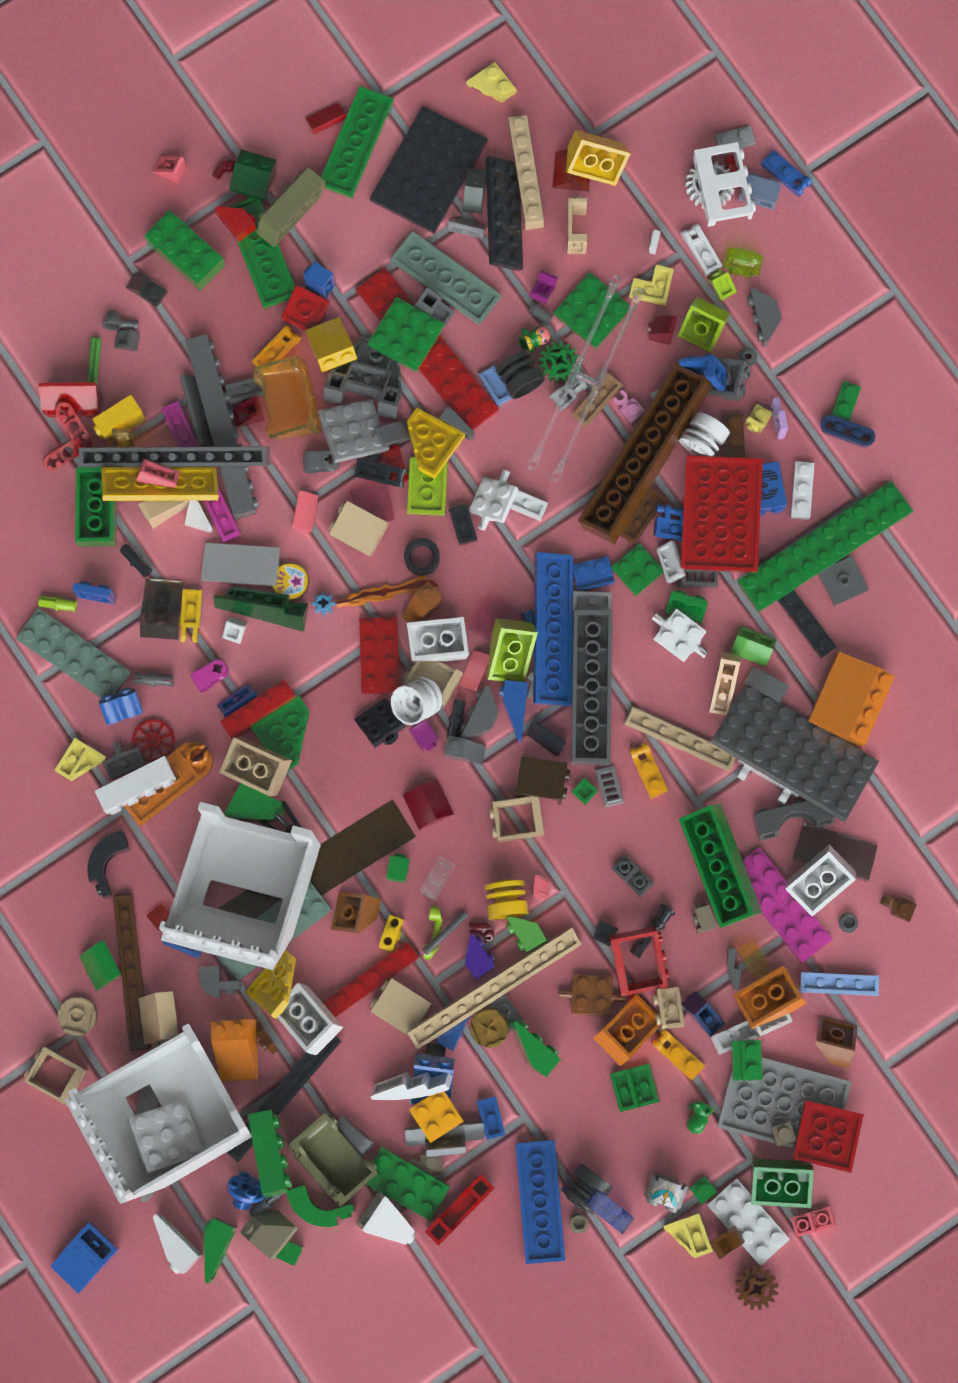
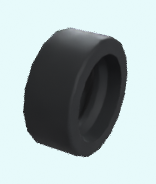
[404,538,440,576]

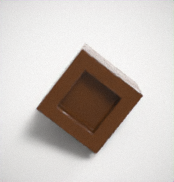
[709,1225,745,1259]

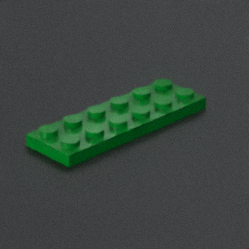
[321,86,394,199]
[227,197,295,309]

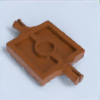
[558,974,625,1017]

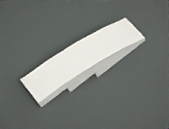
[711,1014,793,1055]
[370,1072,452,1100]

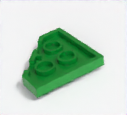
[251,696,310,772]

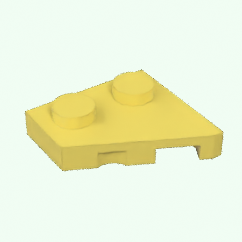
[663,1213,713,1258]

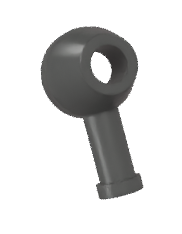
[102,310,138,331]

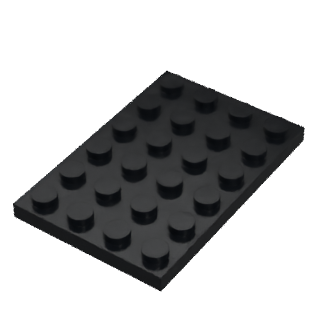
[370,106,488,234]

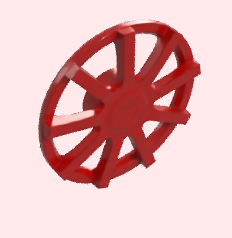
[132,719,175,762]

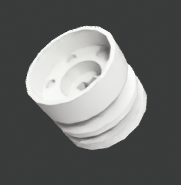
[679,412,730,457]
[391,677,442,725]

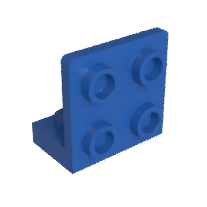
[679,354,726,391]

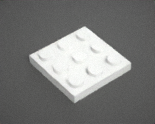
[127,1099,204,1175]

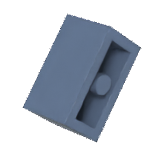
[738,173,782,210]

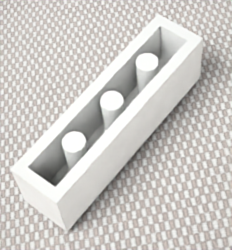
[95,756,177,815]

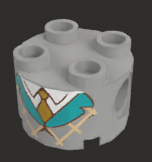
[644,1172,689,1213]

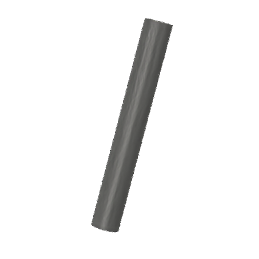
[422,911,468,955]

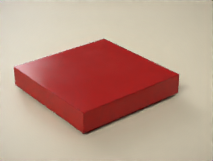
[280,285,330,331]

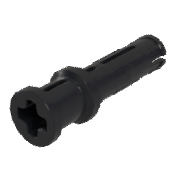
[629,903,676,959]

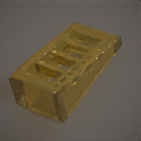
[112,428,136,447]

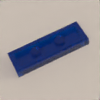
[586,1190,634,1234]

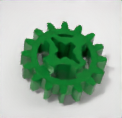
[539,342,579,383]

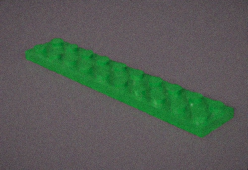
[737,481,913,613]

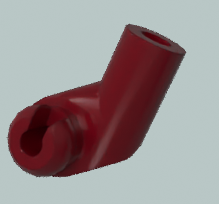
[212,160,236,180]
[469,923,495,942]

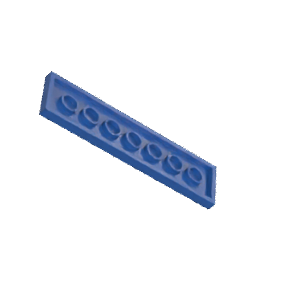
[533,552,573,706]

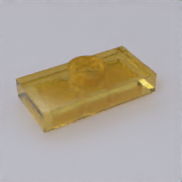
[737,940,773,981]

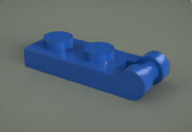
[761,150,812,197]

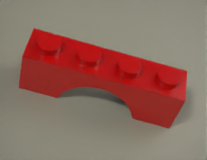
[220,679,296,740]
[425,1174,495,1246]

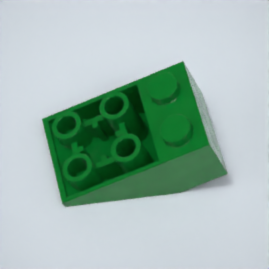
[509,1019,561,1077]

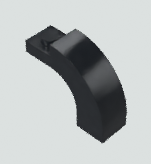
[87,830,130,899]

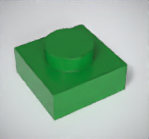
[571,778,598,806]
[689,1176,717,1204]

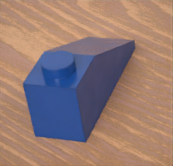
[500,680,528,742]

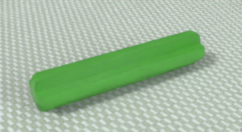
[86,337,101,384]

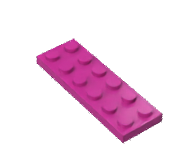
[743,847,832,964]

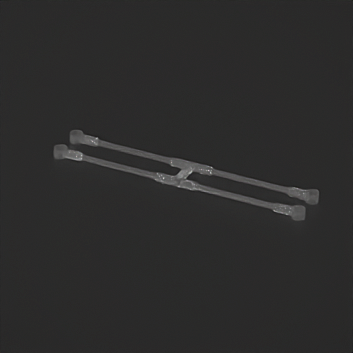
[526,275,645,482]

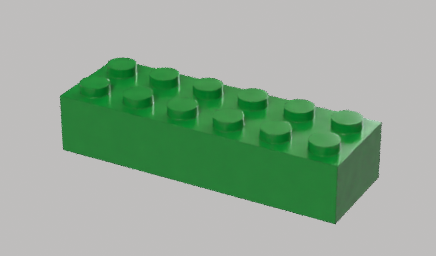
[679,803,762,928]

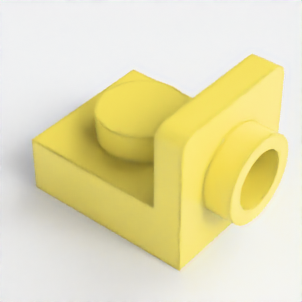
[745,404,773,434]

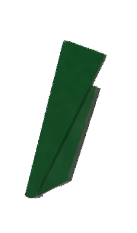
[213,586,308,632]

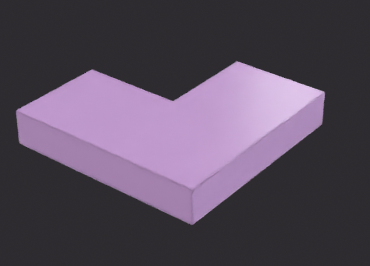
[770,398,788,439]

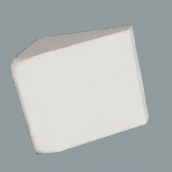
[222,617,247,644]

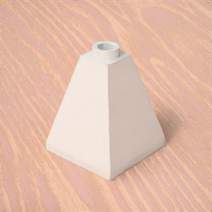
[357,1191,416,1244]

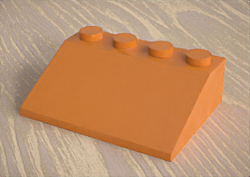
[808,652,895,746]

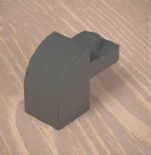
[415,287,455,326]
[199,966,241,999]

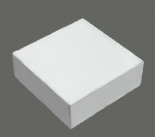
[648,230,661,255]

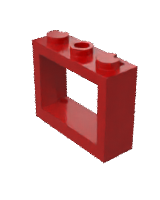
[609,926,670,996]

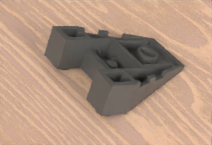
[323,335,402,420]

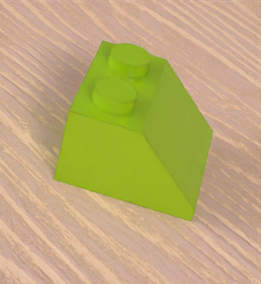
[677,297,731,353]

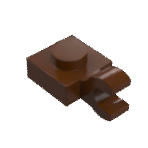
[880,896,917,922]
[256,1021,279,1055]

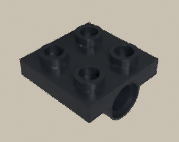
[354,698,406,748]

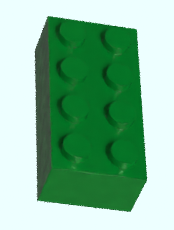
[144,210,225,291]
[75,467,117,547]
[248,1110,292,1197]

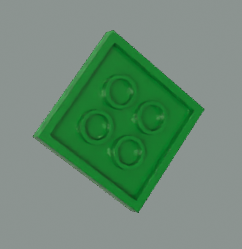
[553,272,632,350]
[368,297,445,373]

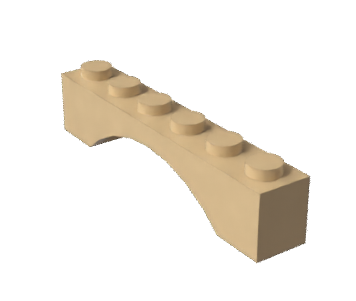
[508,115,544,230]

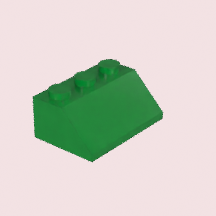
[751,1158,814,1208]

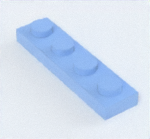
[800,972,879,996]

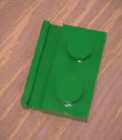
[731,1040,762,1081]

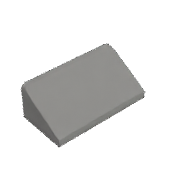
[448,217,487,239]

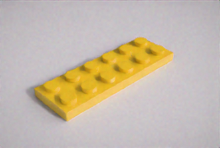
[102,467,218,501]

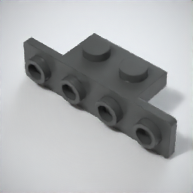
[405,1121,485,1157]

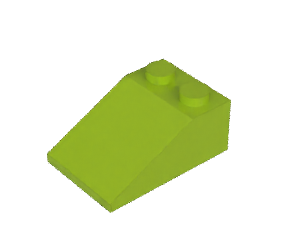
[487,618,538,682]

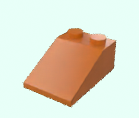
[733,965,807,1029]
[593,994,660,1066]
[211,1019,259,1082]

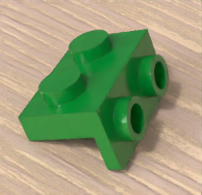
[666,590,709,624]

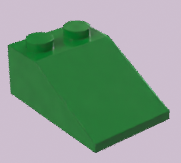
[203,1217,238,1284]

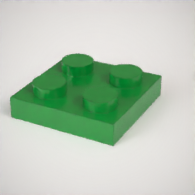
[611,543,664,597]

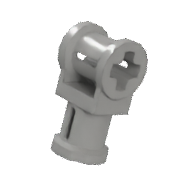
[549,375,587,412]

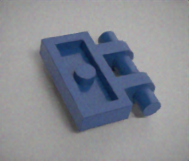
[653,504,684,541]

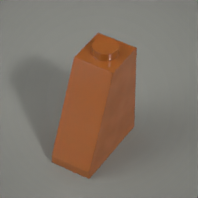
[401,582,442,623]

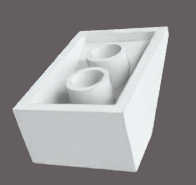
[407,617,469,661]
[153,1214,202,1274]

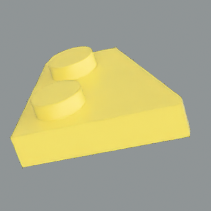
[466,62,517,103]
[54,738,107,781]

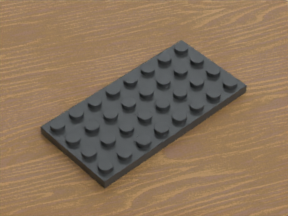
[710,684,879,822]

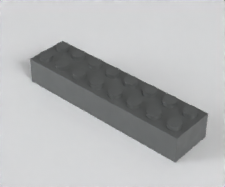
[571,610,612,766]

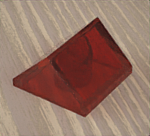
[552,149,590,191]

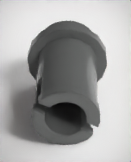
[529,303,554,325]

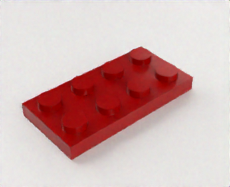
[359,617,400,695]

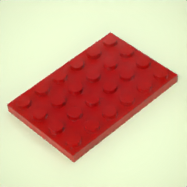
[681,456,763,572]

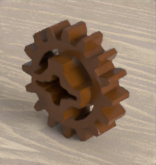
[735,1266,779,1310]

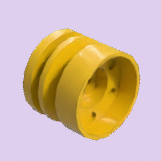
[484,879,529,920]

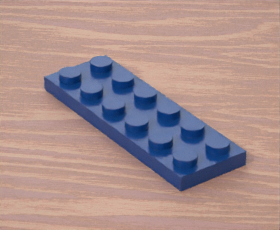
[515,1140,565,1264]

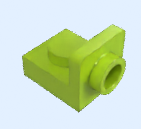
[707,270,737,301]

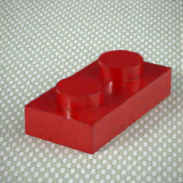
[381,445,409,487]

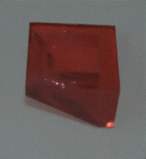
[147,904,169,931]

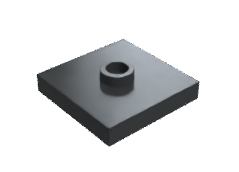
[818,556,869,606]

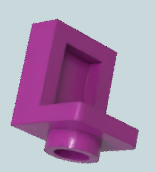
[529,271,558,304]

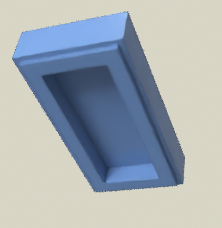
[478,365,511,407]

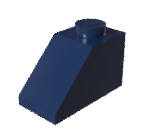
[681,991,724,1037]

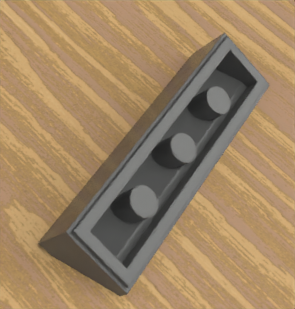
[180,374,214,446]

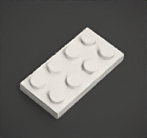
[707,1178,790,1266]

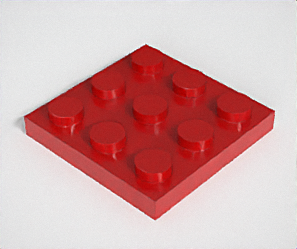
[792,1100,864,1173]

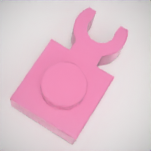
[613,390,646,425]

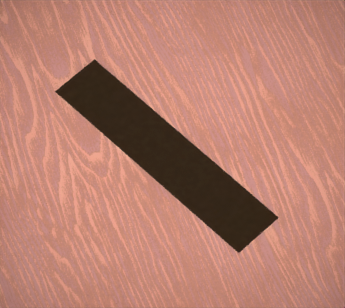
[217,800,416,919]

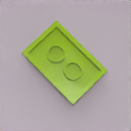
[407,457,448,516]

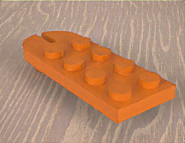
[124,741,213,827]

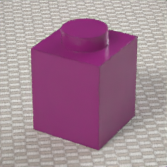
[409,720,439,752]

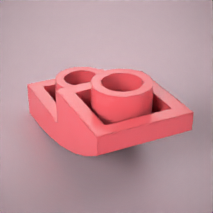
[791,1206,836,1237]

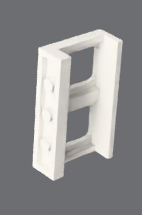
[693,142,756,227]

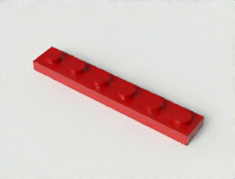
[322,942,419,1018]

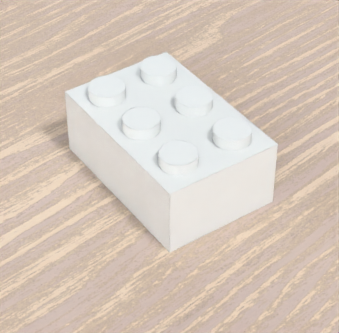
[785,844,856,916]
[277,983,343,1055]

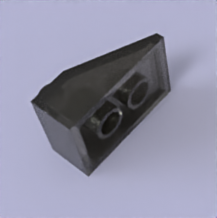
[140,578,184,640]

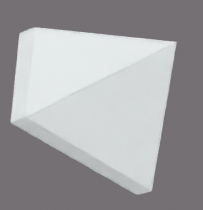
[184,500,213,533]

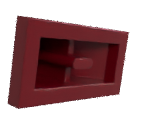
[232,396,264,428]

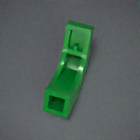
[287,1185,355,1227]

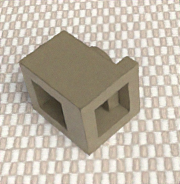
[692,903,717,934]

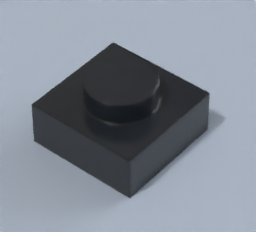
[592,921,618,947]

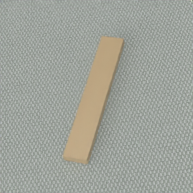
[624,706,736,772]

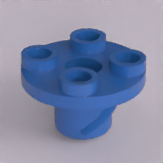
[227,1172,265,1210]

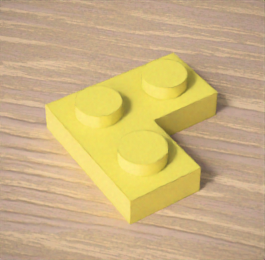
[629,265,674,306]

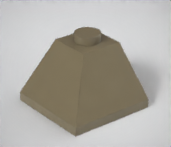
[240,1210,298,1260]

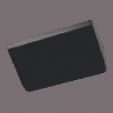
[527,721,566,757]

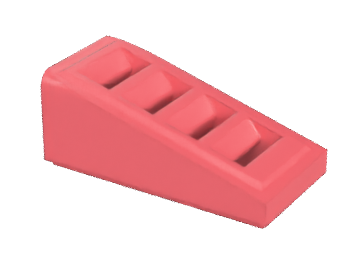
[136,459,179,487]
[533,875,549,899]

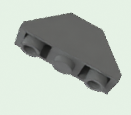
[747,288,782,347]
[459,686,498,740]

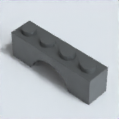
[753,800,836,841]

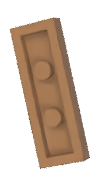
[572,373,623,428]

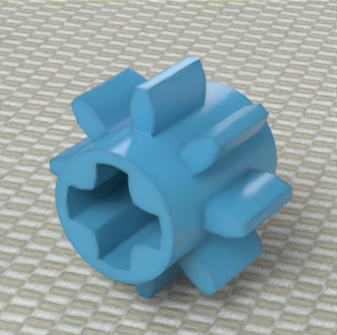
[312,592,336,617]

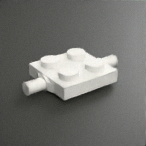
[469,470,518,531]
[652,609,708,662]

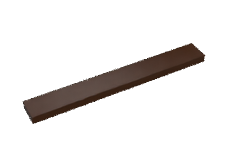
[113,894,150,1051]

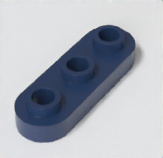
[820,415,875,448]

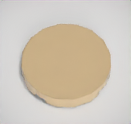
[57,997,97,1036]

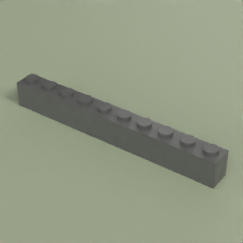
[185,334,259,520]
[79,446,271,467]

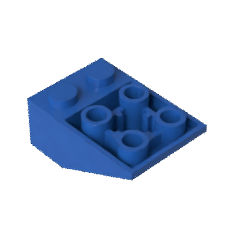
[50,1222,120,1294]

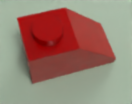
[214,206,256,242]

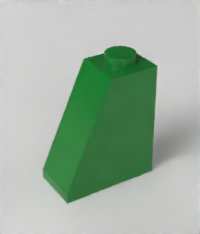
[224,783,285,822]

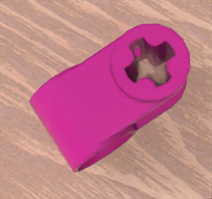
[190,660,229,693]

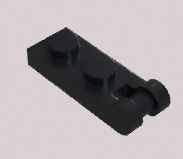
[354,458,407,488]

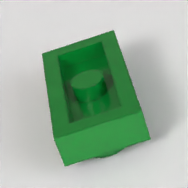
[832,381,861,421]

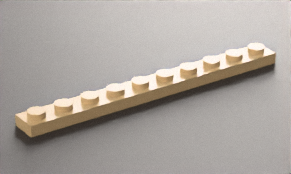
[407,927,582,1049]

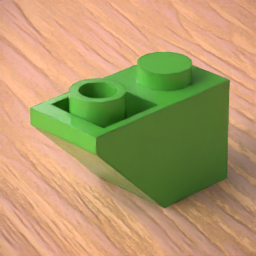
[506,916,547,954]

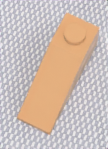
[709,652,741,716]

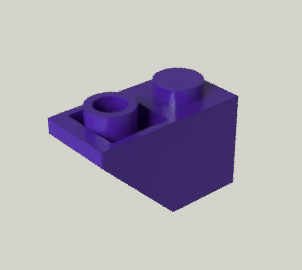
[465,934,496,981]

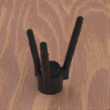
[259,801,303,833]

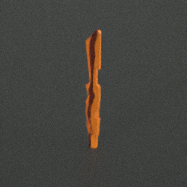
[336,576,439,608]

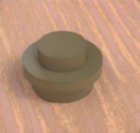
[569,1213,589,1233]

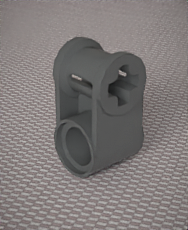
[303,450,339,474]

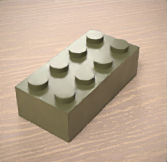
[257,167,326,247]

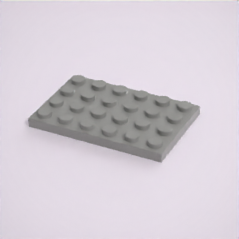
[717,1057,851,1149]

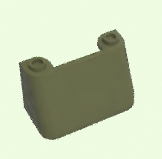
[288,1113,377,1208]

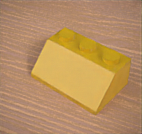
[566,130,631,186]

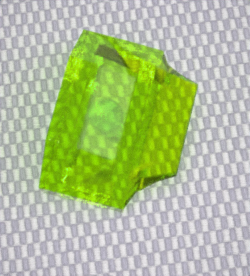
[723,248,764,278]

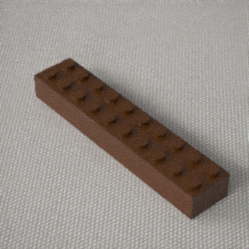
[578,364,711,545]

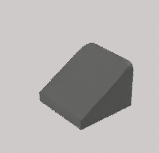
[114,329,140,351]

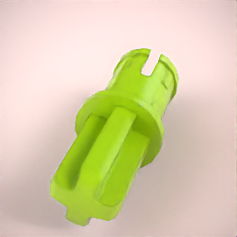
[38,596,77,612]

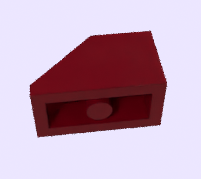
[647,316,678,345]

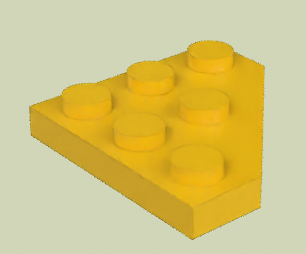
[407,408,465,479]
[245,950,296,1019]

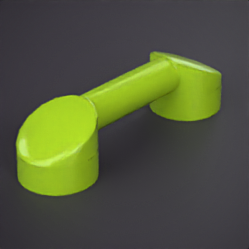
[423,905,443,960]

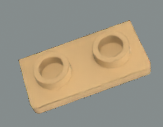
[652,987,685,1030]

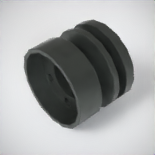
[495,350,545,399]
[560,1162,613,1215]

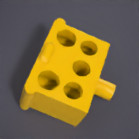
[379,915,405,953]

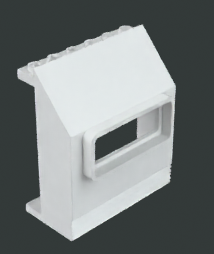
[159,802,321,970]
[65,1024,252,1204]

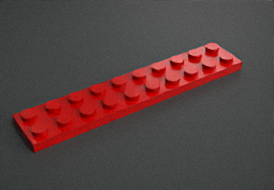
[355,267,499,430]

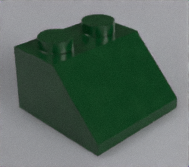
[229,149,277,201]

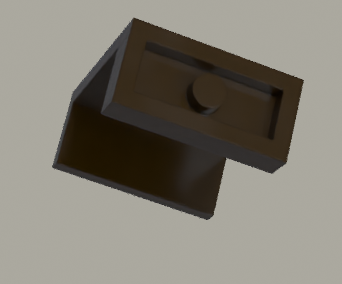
[515,756,570,805]

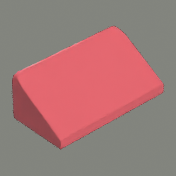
[293,490,319,532]
[459,650,489,692]

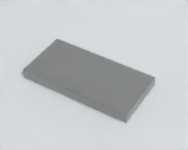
[201,543,281,586]

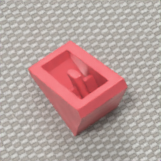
[153,156,187,184]

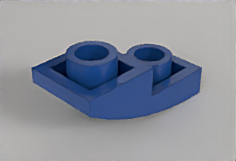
[436,1016,470,1051]

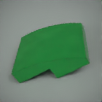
[80,940,121,991]
[610,1064,661,1112]

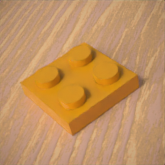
[409,1091,464,1143]

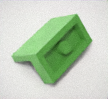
[731,626,777,667]

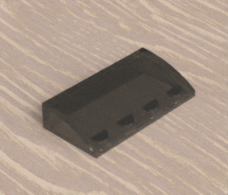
[792,822,878,882]

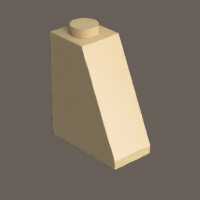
[138,500,189,529]

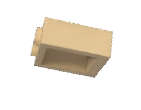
[489,796,544,842]
[24,1047,88,1105]

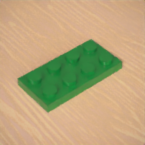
[366,1146,450,1221]

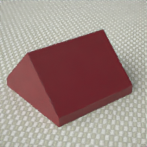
[403,780,454,831]

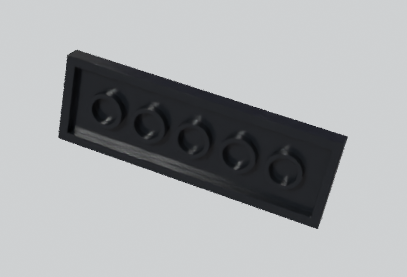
[485,156,523,271]

